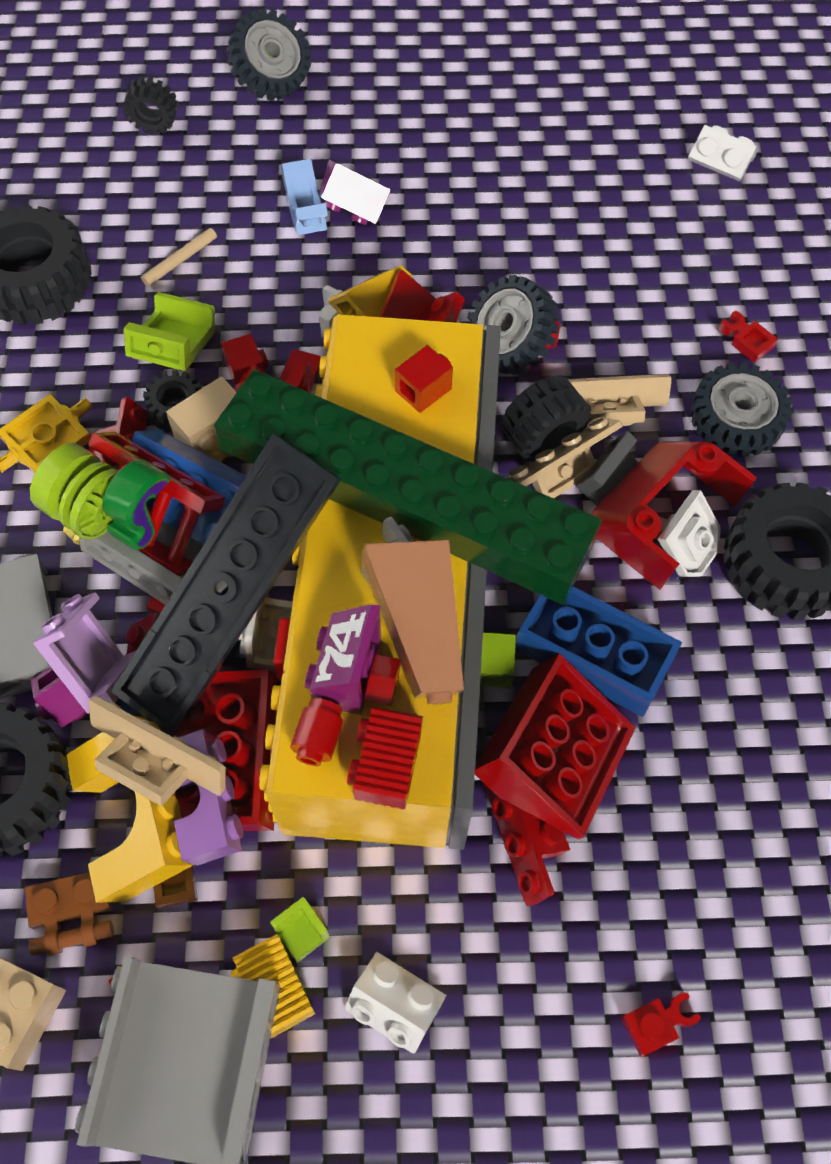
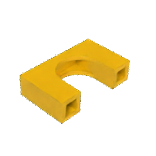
[66,716,193,903]

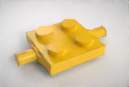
[0,394,93,474]

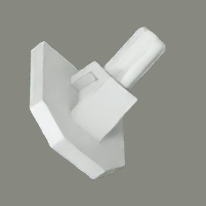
[657,490,721,576]

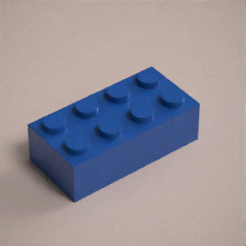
[132,430,246,544]
[515,587,683,717]

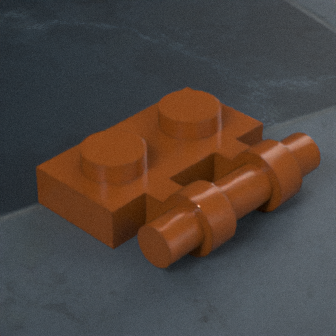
[25,872,114,956]

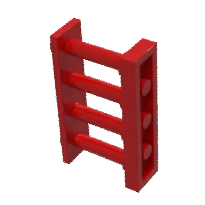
[89,431,225,576]

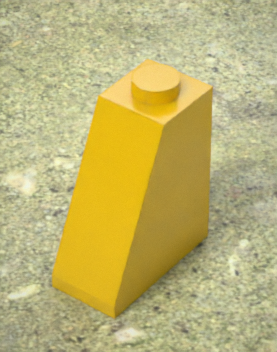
[328,265,415,317]

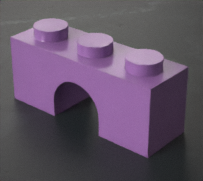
[174,730,243,865]

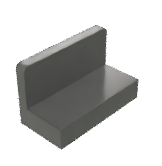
[576,431,639,506]

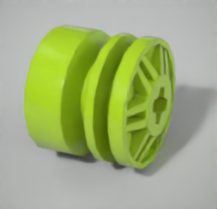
[30,443,118,540]

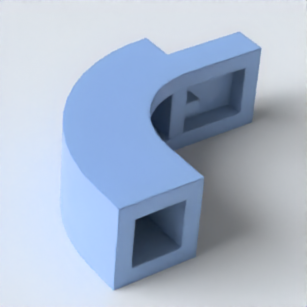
[281,159,328,235]

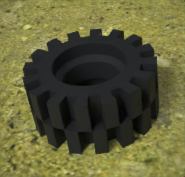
[123,77,178,134]
[143,370,202,433]

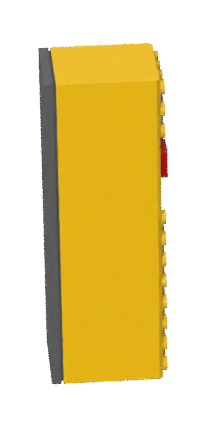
[259,314,501,850]

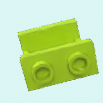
[123,292,215,371]

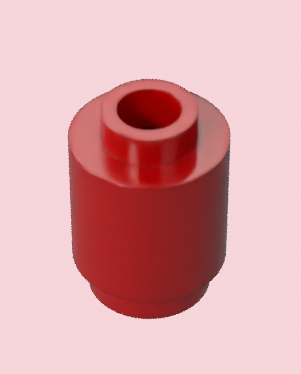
[290,698,344,767]

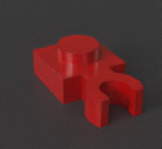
[719,311,778,363]
[620,993,701,1058]

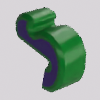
[102,459,170,550]

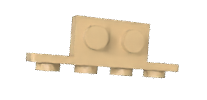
[568,374,671,427]
[507,417,622,498]
[88,696,226,806]

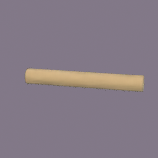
[141,228,217,287]

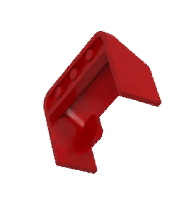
[591,441,757,590]

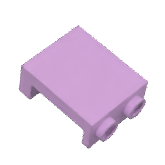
[33,592,136,714]

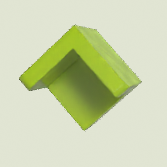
[480,633,516,689]
[270,897,330,963]

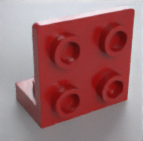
[378,270,465,323]

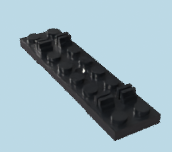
[111,433,342,736]

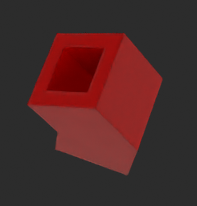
[364,654,401,706]

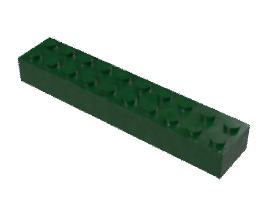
[214,368,602,605]

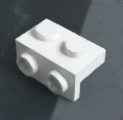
[688,125,757,182]
[345,952,447,1053]

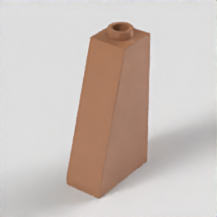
[361,540,464,705]

